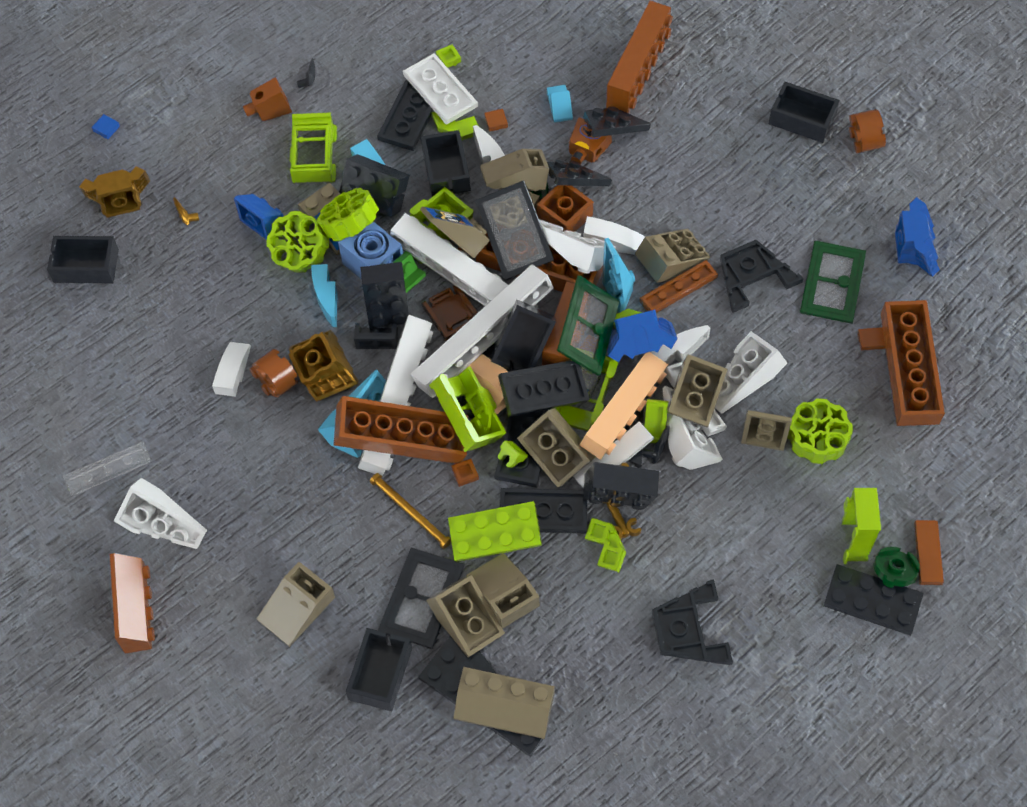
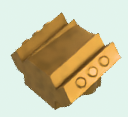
[79,166,150,218]
[288,330,359,402]

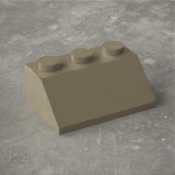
[517,408,596,488]

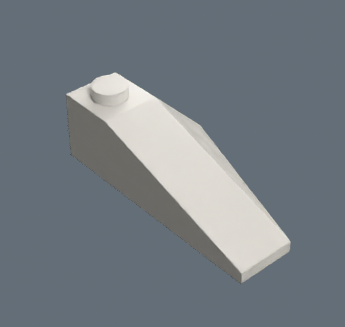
[539,220,616,274]
[715,331,787,414]
[662,386,722,470]
[114,478,207,549]

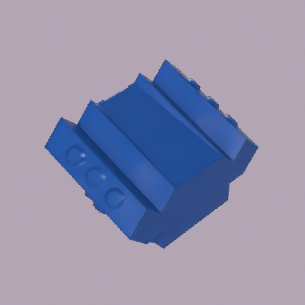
[895,197,940,277]
[607,310,678,362]

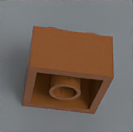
[537,185,594,232]

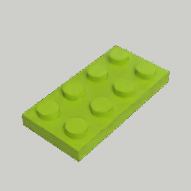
[448,501,542,562]

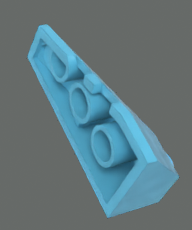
[602,238,635,313]
[318,370,386,458]

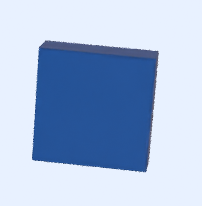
[92,114,120,139]

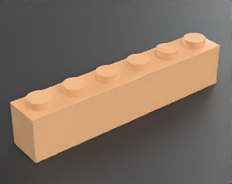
[579,352,668,460]

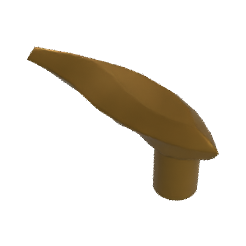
[173,197,199,225]

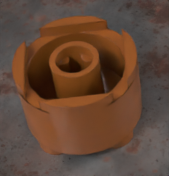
[849,109,886,153]
[249,349,299,398]

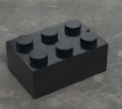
[768,81,840,143]
[421,130,471,197]
[339,154,410,217]
[47,236,119,284]
[360,262,409,328]
[491,299,556,371]
[583,462,659,510]
[345,628,412,712]

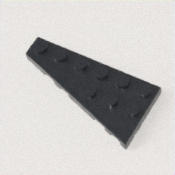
[419,636,543,757]

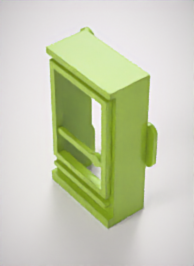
[290,113,337,183]
[409,187,474,264]
[556,348,619,431]
[429,367,506,452]
[842,488,881,564]

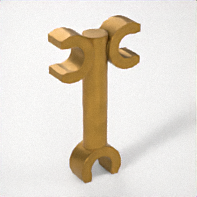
[602,502,641,541]

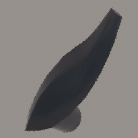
[297,58,315,88]
[642,425,670,464]

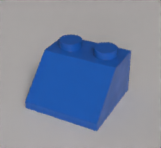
[234,194,284,240]

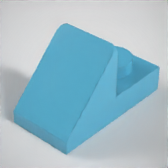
[547,85,573,123]

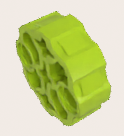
[317,188,379,241]
[266,211,329,273]
[787,398,853,464]

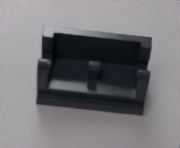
[354,323,398,349]

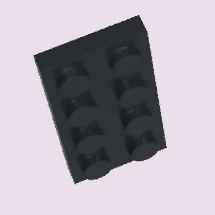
[377,79,434,151]
[498,361,590,417]
[494,408,554,488]
[500,488,587,534]
[823,564,924,636]

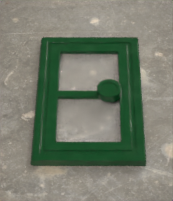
[800,241,866,324]
[557,275,619,376]

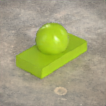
[644,399,668,443]

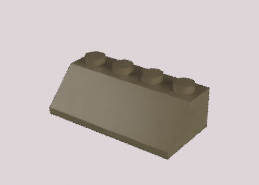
[454,667,555,739]

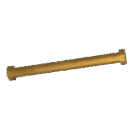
[370,473,451,549]

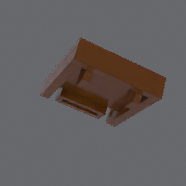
[421,285,478,341]

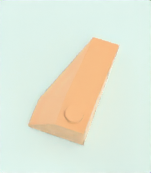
[460,354,508,414]

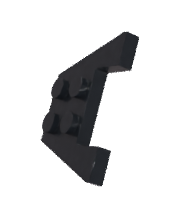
[720,240,803,313]
[652,579,733,665]

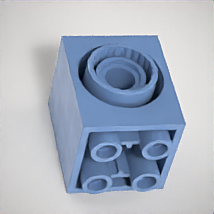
[338,222,403,280]

